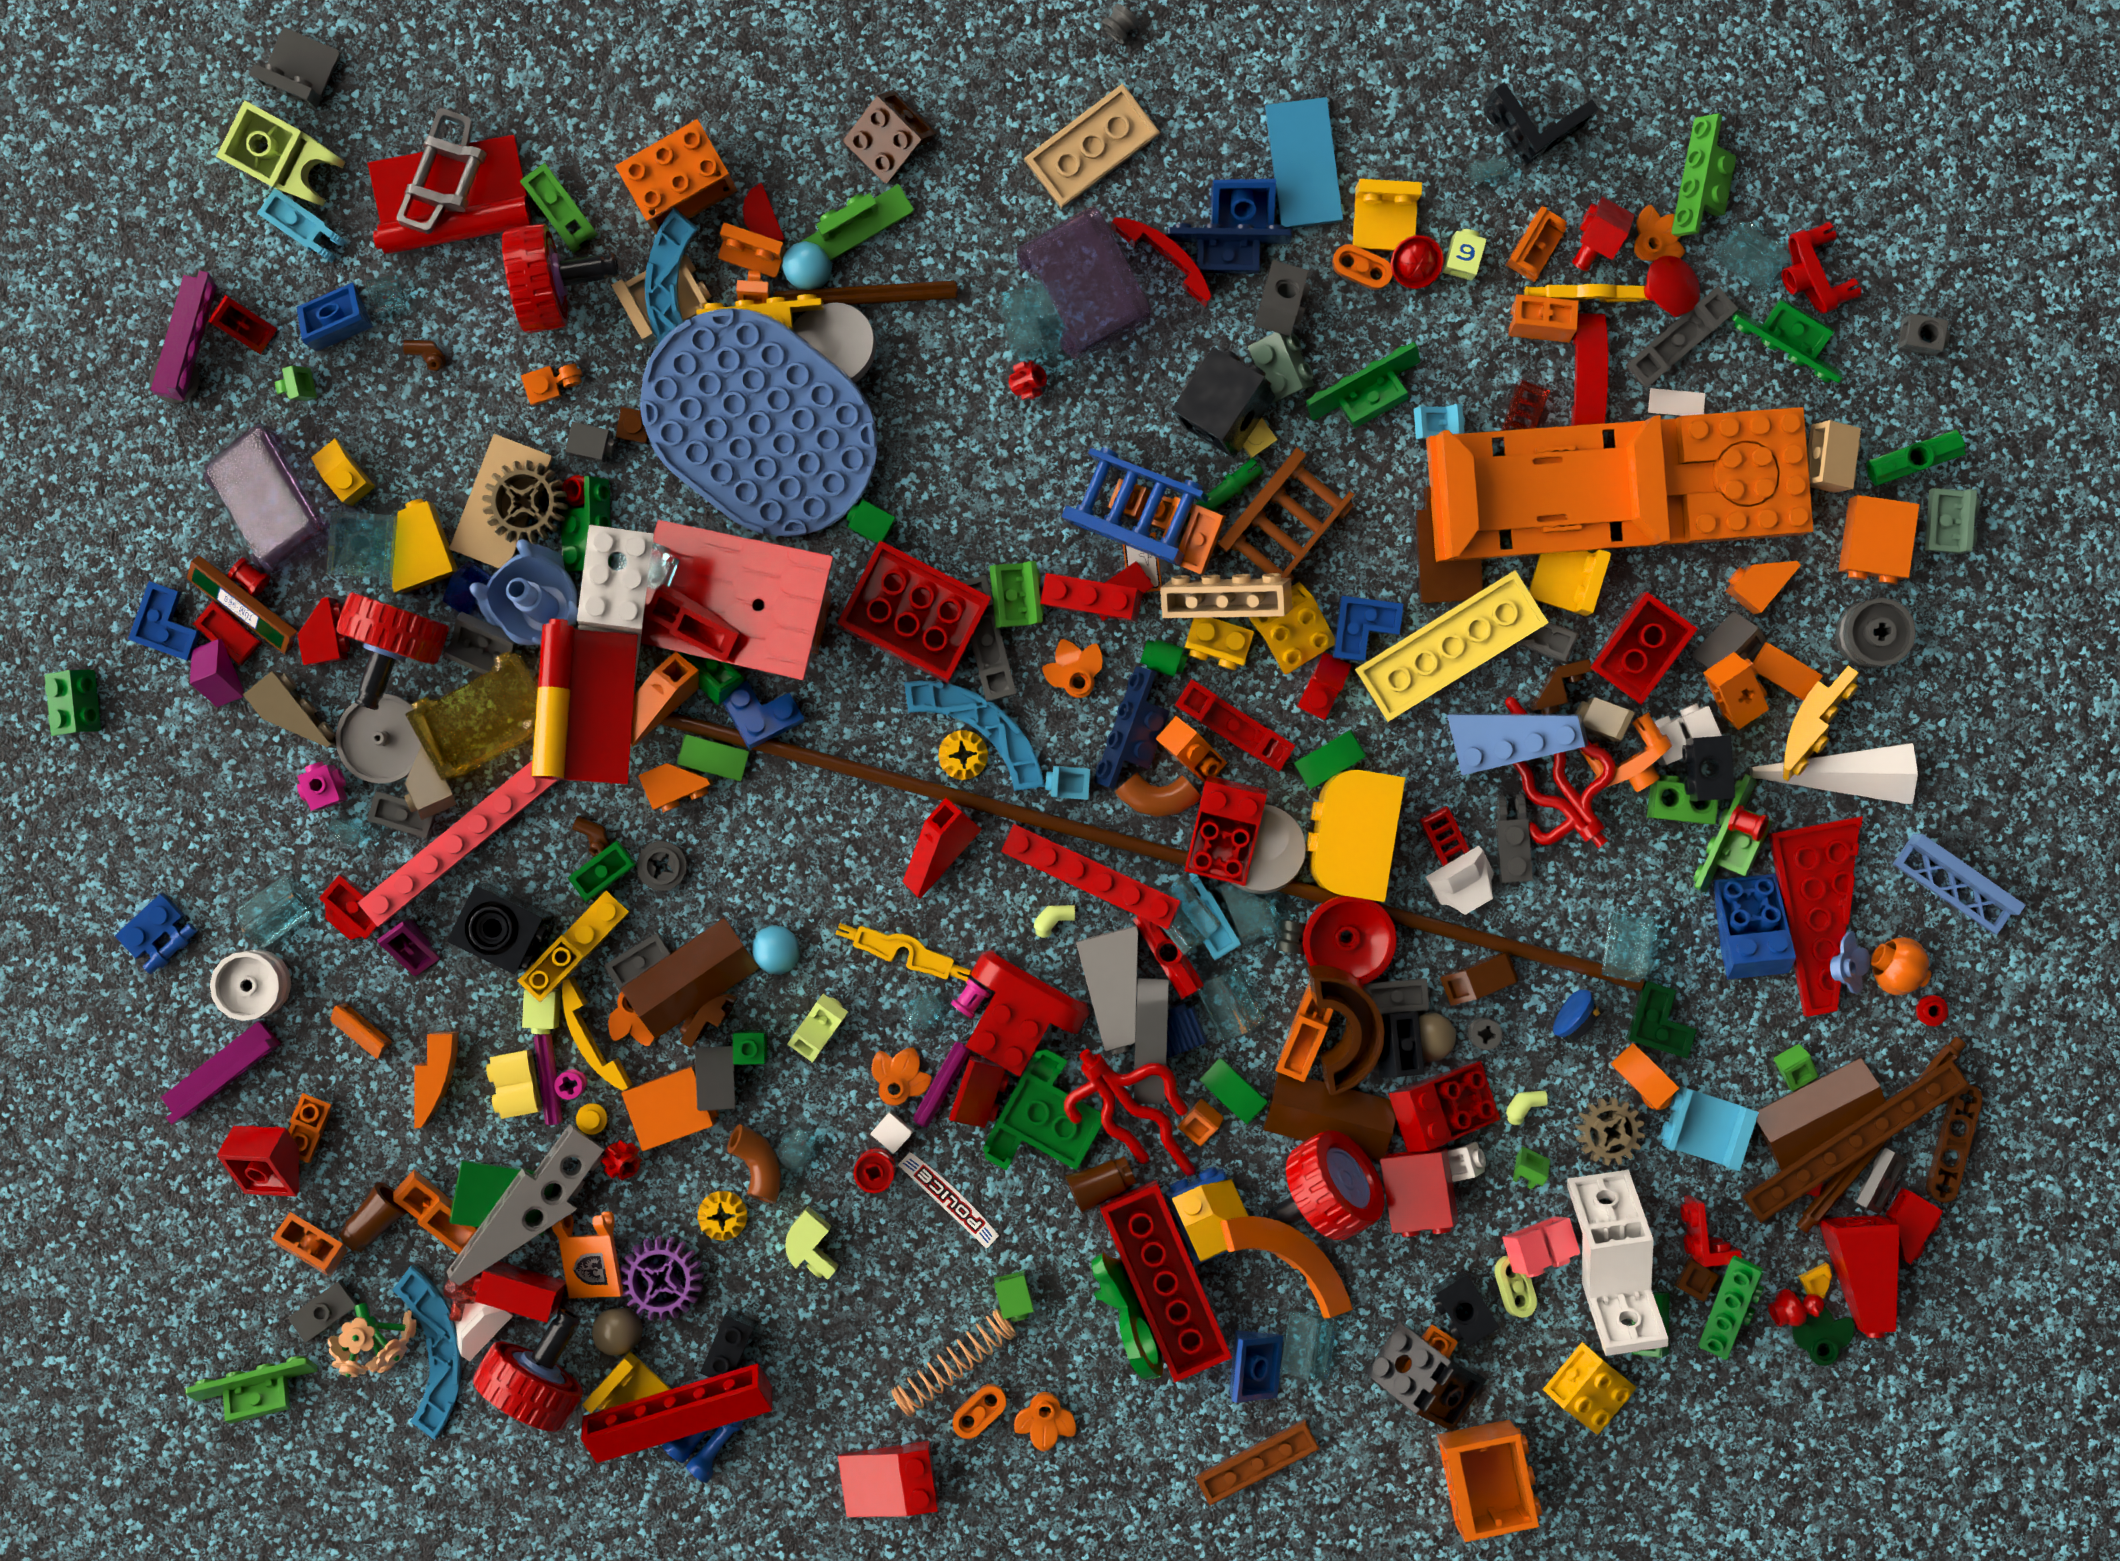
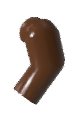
[403,339,446,371]
[572,815,610,857]

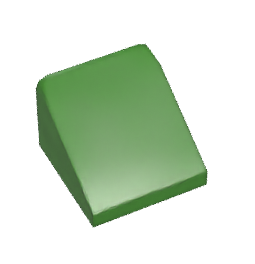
[1774,1044,1819,1092]

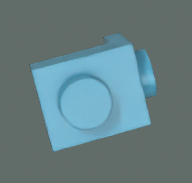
[1414,404,1465,439]
[1045,766,1090,800]

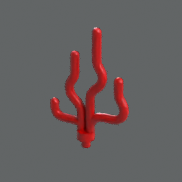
[1505,697,1616,848]
[1064,1049,1196,1176]

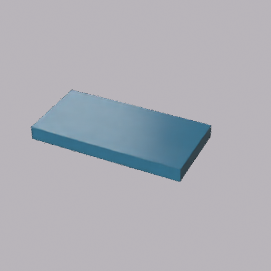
[1265,97,1343,229]

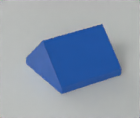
[1210,179,1276,229]
[296,282,373,351]
[1229,1330,1283,1403]

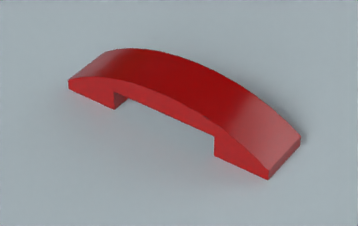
[1111,217,1211,307]
[1571,313,1608,434]
[1175,679,1295,772]

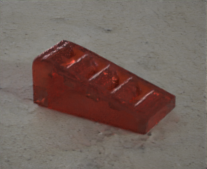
[1500,378,1550,440]

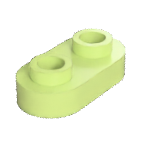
[1494,1255,1537,1318]

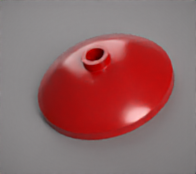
[1303,895,1396,985]

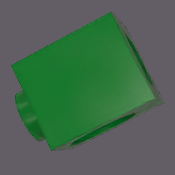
[846,499,897,545]
[733,1030,768,1065]

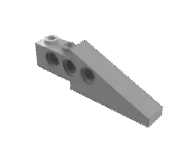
[446,1124,604,1286]

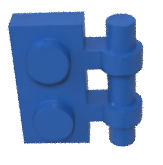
[115,893,197,974]

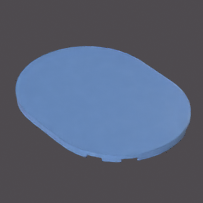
[640,308,878,537]

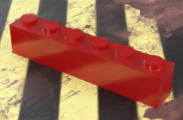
[581,1363,773,1463]

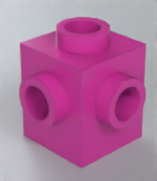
[297,761,348,811]

